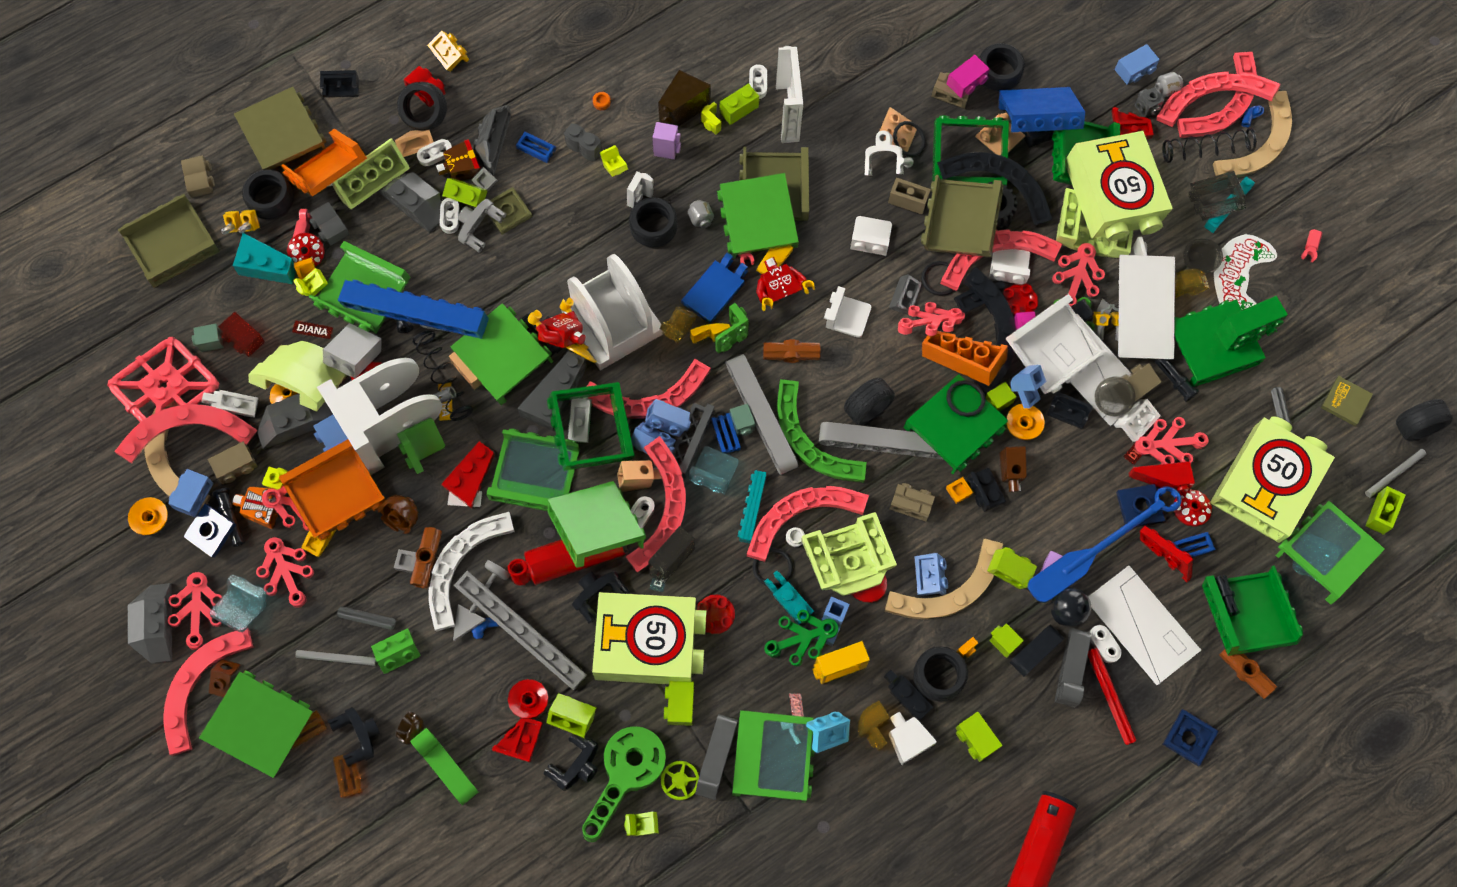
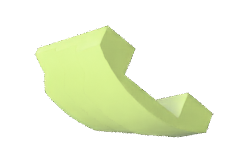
[1056,188,1133,258]
[249,341,347,411]
[801,512,897,596]

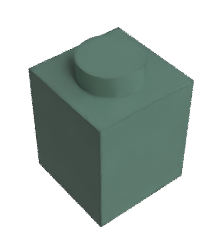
[192,324,224,352]
[730,403,755,436]

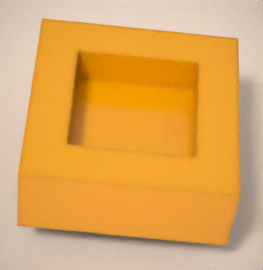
[294,258,316,279]
[946,477,973,504]
[956,637,978,658]

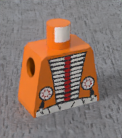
[233,487,285,529]

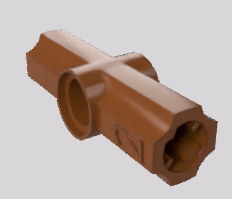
[763,339,820,363]
[410,527,442,588]
[1219,649,1277,699]

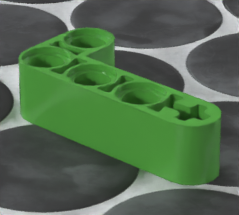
[410,728,479,806]

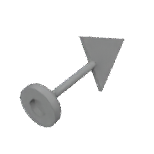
[453,560,510,641]

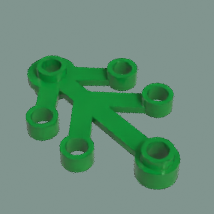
[764,610,839,667]

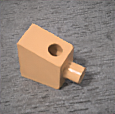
[617,460,662,492]

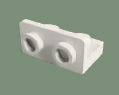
[627,172,653,208]
[1114,399,1161,442]

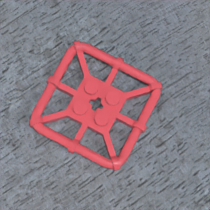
[107,337,219,422]

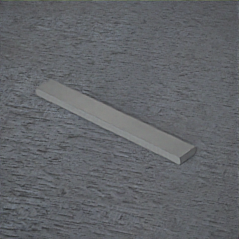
[454,571,587,691]

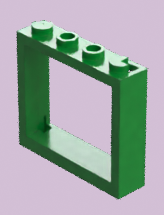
[932,115,1009,185]
[547,382,634,471]

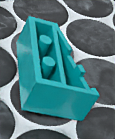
[233,233,296,284]

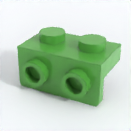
[371,628,421,674]

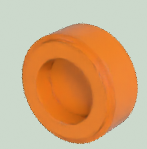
[593,92,611,110]

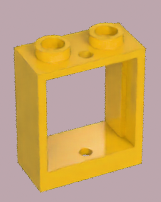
[813,641,870,684]

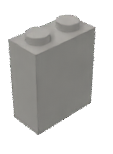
[323,323,381,378]

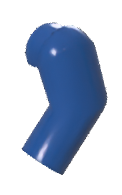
[1241,105,1264,127]
[471,618,499,639]

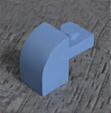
[1011,365,1046,408]
[814,597,850,646]

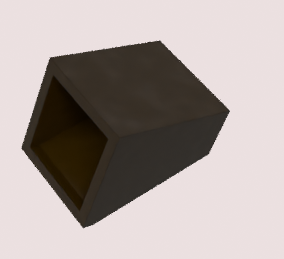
[658,70,711,126]

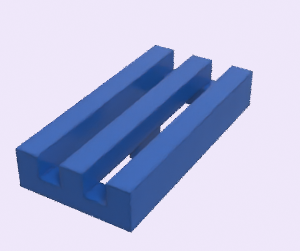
[516,132,556,163]
[711,413,741,455]
[1173,532,1216,558]

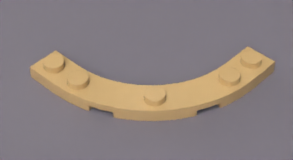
[1213,91,1292,180]
[145,398,211,513]
[884,539,1003,620]

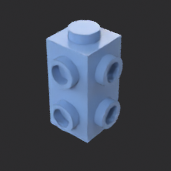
[645,399,691,437]
[631,422,676,454]

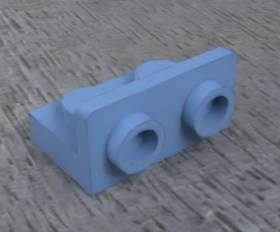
[915,553,948,596]

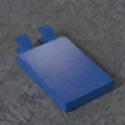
[681,252,748,324]

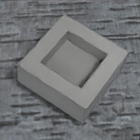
[471,167,498,192]
[394,549,416,573]

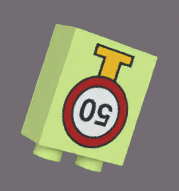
[1065,131,1173,242]
[1210,417,1335,543]
[592,592,706,684]

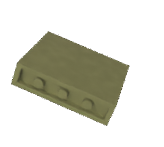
[234,87,327,170]
[739,147,809,220]
[921,175,1004,257]
[118,194,220,288]

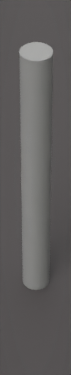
[1365,449,1426,498]
[296,650,377,666]

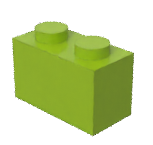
[720,83,759,125]
[442,178,488,207]
[1365,486,1406,535]
[987,547,1037,589]
[664,681,694,726]
[547,693,596,738]
[956,712,1002,762]

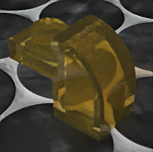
[1175,269,1210,298]
[659,306,697,343]
[858,700,890,751]

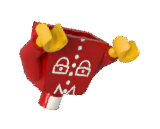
[756,257,815,311]
[528,298,586,348]

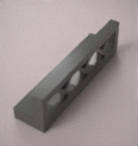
[673,403,715,479]

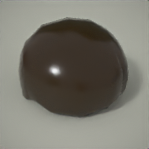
[396,712,424,745]

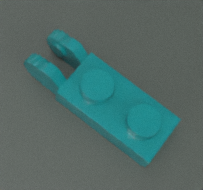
[764,571,814,625]

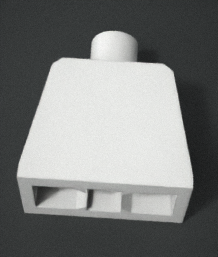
[889,712,936,765]

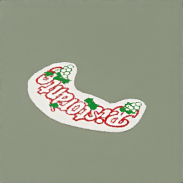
[1214,234,1277,310]

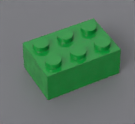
[1216,296,1288,351]

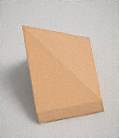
[395,129,434,157]

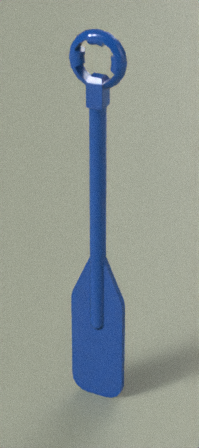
[1028,486,1182,603]

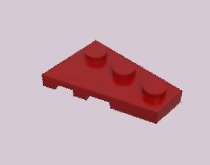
[441,441,495,509]
[1140,526,1193,582]

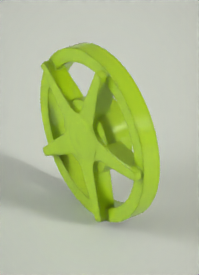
[661,761,699,800]

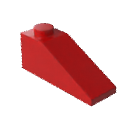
[1128,461,1195,493]

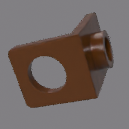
[209,659,240,697]

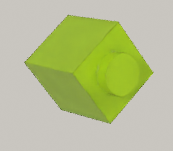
[985,382,1016,412]
[989,623,1024,658]

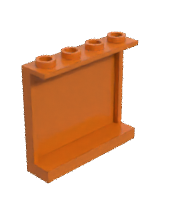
[281,129,367,196]
[279,439,385,541]

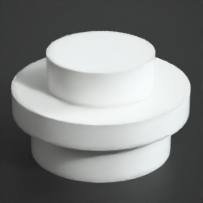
[786,527,805,547]

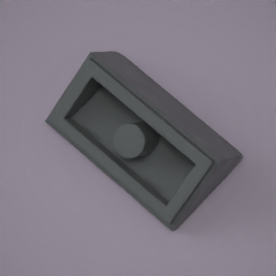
[889,274,922,315]

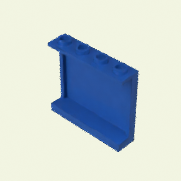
[999,87,1085,132]

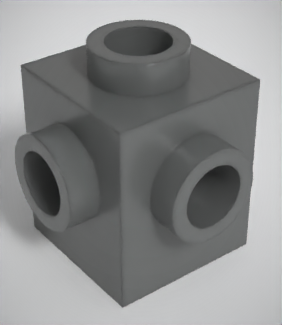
[1134,87,1164,118]

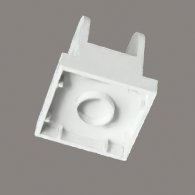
[561,254,664,371]
[317,358,442,475]

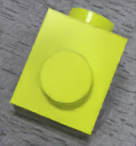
[701,102,721,135]
[600,145,628,177]
[293,268,328,296]
[262,467,288,490]

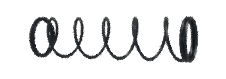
[1162,128,1257,163]
[412,330,473,421]

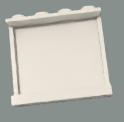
[776,46,803,143]
[1006,294,1108,394]

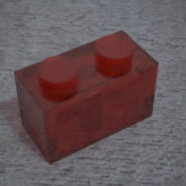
[218,312,265,357]

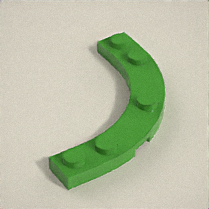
[777,379,867,483]

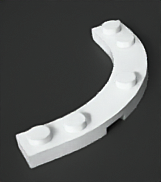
[429,512,515,631]

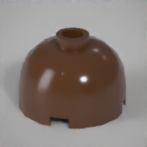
[378,495,419,534]

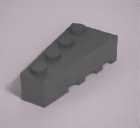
[517,351,587,431]

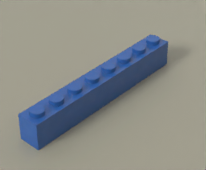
[338,280,489,339]

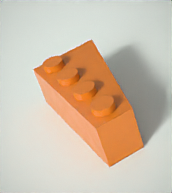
[922,331,1008,386]

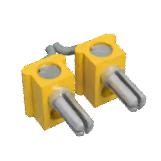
[221,210,260,235]
[1093,304,1119,341]

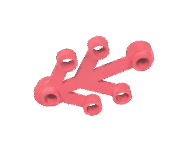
[1052,243,1105,307]
[898,302,965,336]
[1135,417,1209,464]
[262,486,310,531]
[256,537,314,608]
[168,572,223,650]

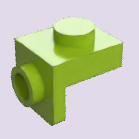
[624,812,659,836]

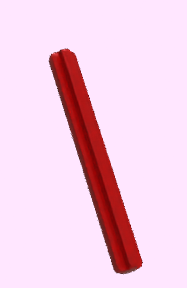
[1088,648,1136,745]

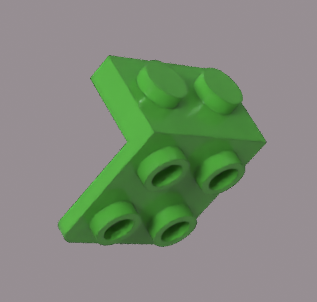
[715,303,748,353]
[397,418,445,474]

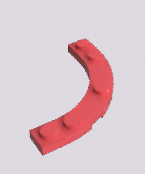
[1177,52,1257,138]
[1156,72,1281,127]
[940,230,1062,291]
[586,359,711,419]
[114,404,258,464]
[626,436,686,573]
[747,486,869,562]
[164,627,254,756]

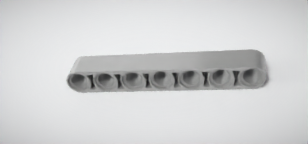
[726,355,798,475]
[819,422,943,459]

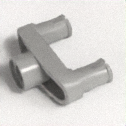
[458,199,506,253]

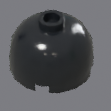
[1051,587,1091,627]

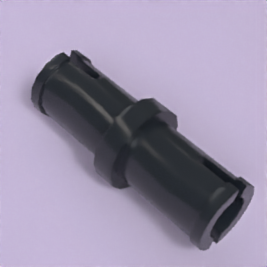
[1215,575,1240,617]

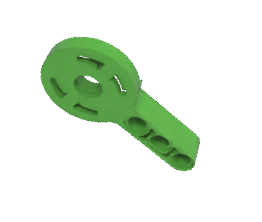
[582,727,666,842]

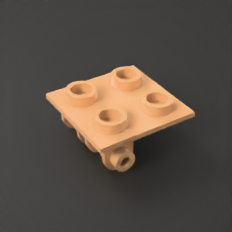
[880,107,917,152]
[975,113,1025,155]

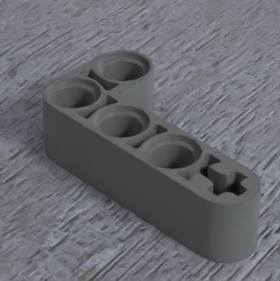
[1055,628,1091,708]
[695,714,738,800]

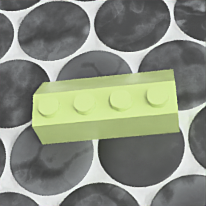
[332,138,410,209]

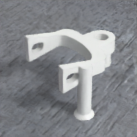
[865,130,913,176]

